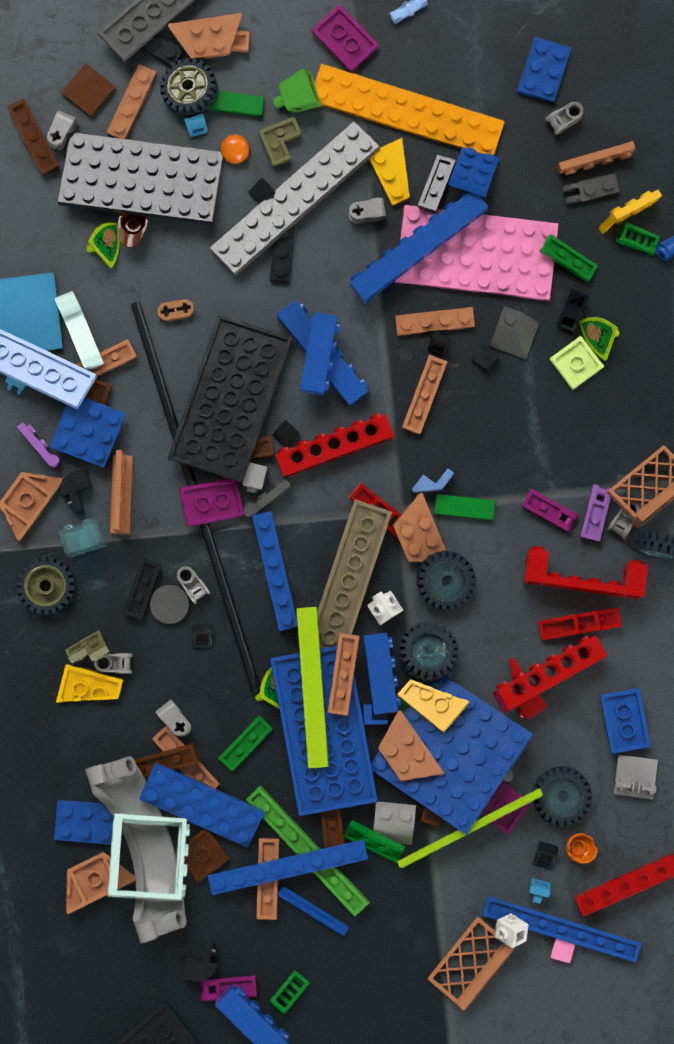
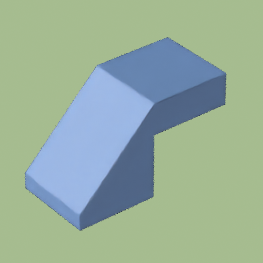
[411,469,454,494]

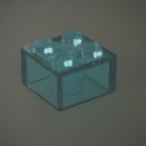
[59,518,107,558]

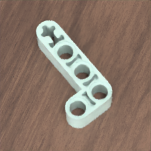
[55,291,104,370]

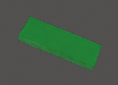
[205,91,264,117]
[539,234,598,283]
[434,494,495,520]
[218,715,273,772]
[344,820,405,863]

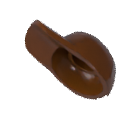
[118,213,148,248]

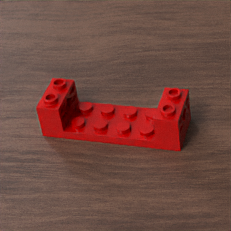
[522,546,648,599]

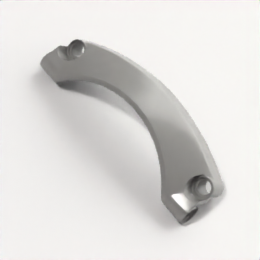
[85,756,186,943]

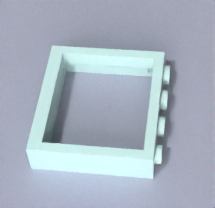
[107,814,190,901]

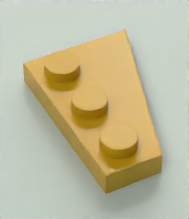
[369,138,410,207]
[598,190,662,234]
[56,664,124,702]
[398,679,469,733]

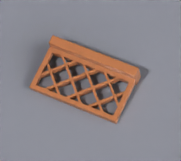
[607,445,674,529]
[110,450,133,534]
[427,917,515,1010]

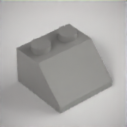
[373,801,416,845]

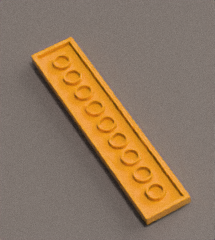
[315,64,505,156]

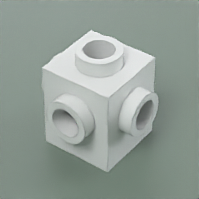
[367,591,403,625]
[495,913,528,948]

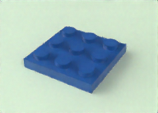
[50,398,126,468]

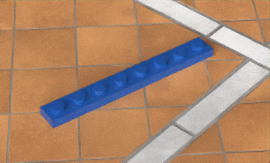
[208,839,368,895]
[482,896,642,962]

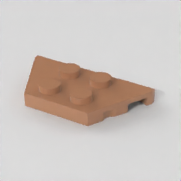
[168,13,242,60]
[0,472,63,542]
[392,493,451,563]
[378,710,444,781]
[66,852,136,914]

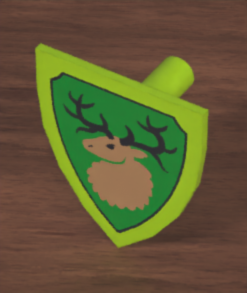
[86,222,120,268]
[579,317,619,361]
[255,667,280,709]

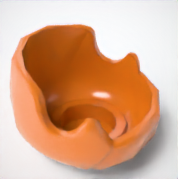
[220,134,250,164]
[566,833,598,864]

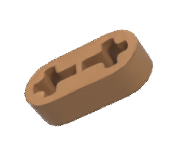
[157,299,194,322]

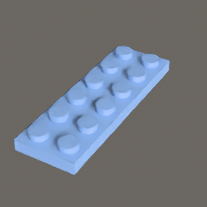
[0,329,97,410]

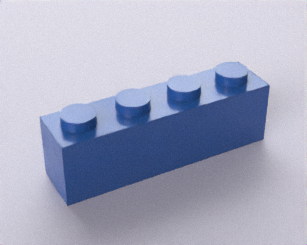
[300,312,340,396]
[363,633,401,715]
[215,983,289,1044]

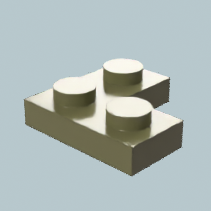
[259,117,302,167]
[65,630,110,663]

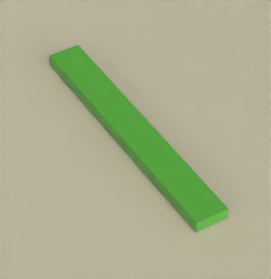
[246,786,370,917]

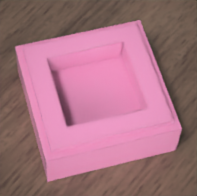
[550,938,575,963]

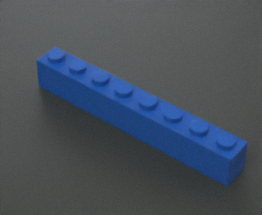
[350,191,488,304]

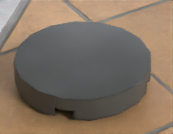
[150,585,190,624]

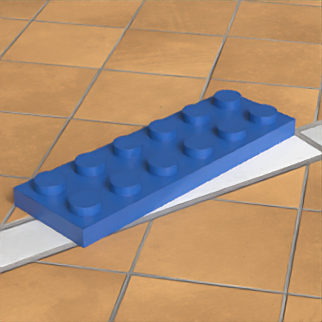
[139,762,265,848]

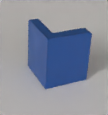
[363,704,388,725]

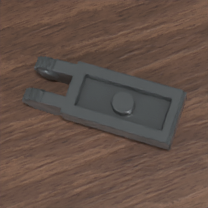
[563,174,619,204]
[243,479,291,519]

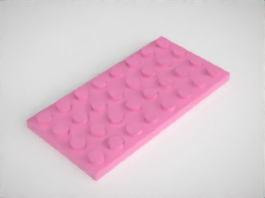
[395,205,559,301]

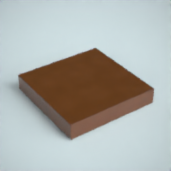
[61,63,116,118]
[175,828,230,883]

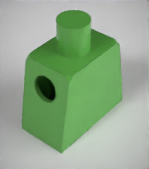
[273,68,322,113]

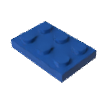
[517,37,571,104]
[448,147,499,197]
[600,688,651,754]
[54,800,113,845]

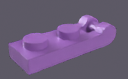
[17,422,61,469]
[580,484,611,542]

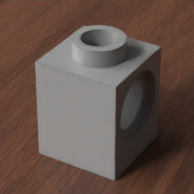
[243,463,268,494]

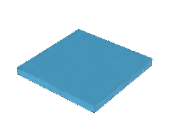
[0,272,64,351]

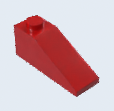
[509,658,547,720]

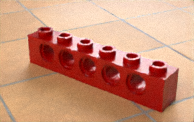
[275,413,394,478]
[492,635,608,714]
[573,852,674,917]

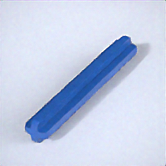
[278,886,349,936]

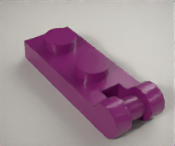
[521,489,579,533]
[200,975,257,1001]

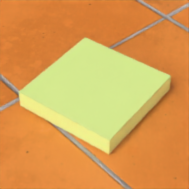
[549,336,604,390]

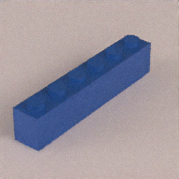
[277,300,368,408]
[252,511,298,632]

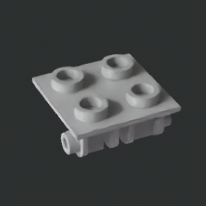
[614,755,658,799]

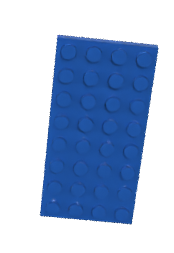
[270,646,378,816]

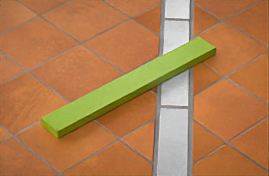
[297,607,329,768]
[397,788,543,868]

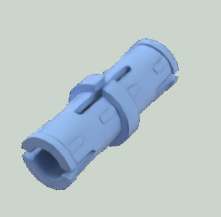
[389,0,428,24]

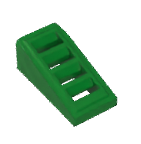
[615,222,660,255]
[268,970,310,1016]

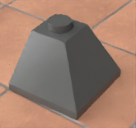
[489,306,539,360]

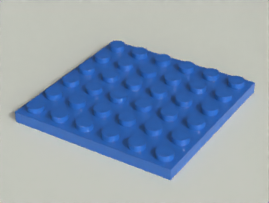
[371,676,533,835]

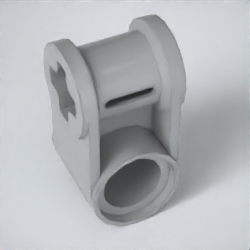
[545,102,583,136]
[47,111,77,151]
[348,198,387,224]
[607,502,640,540]
[177,566,210,604]
[94,653,133,674]
[156,699,191,737]

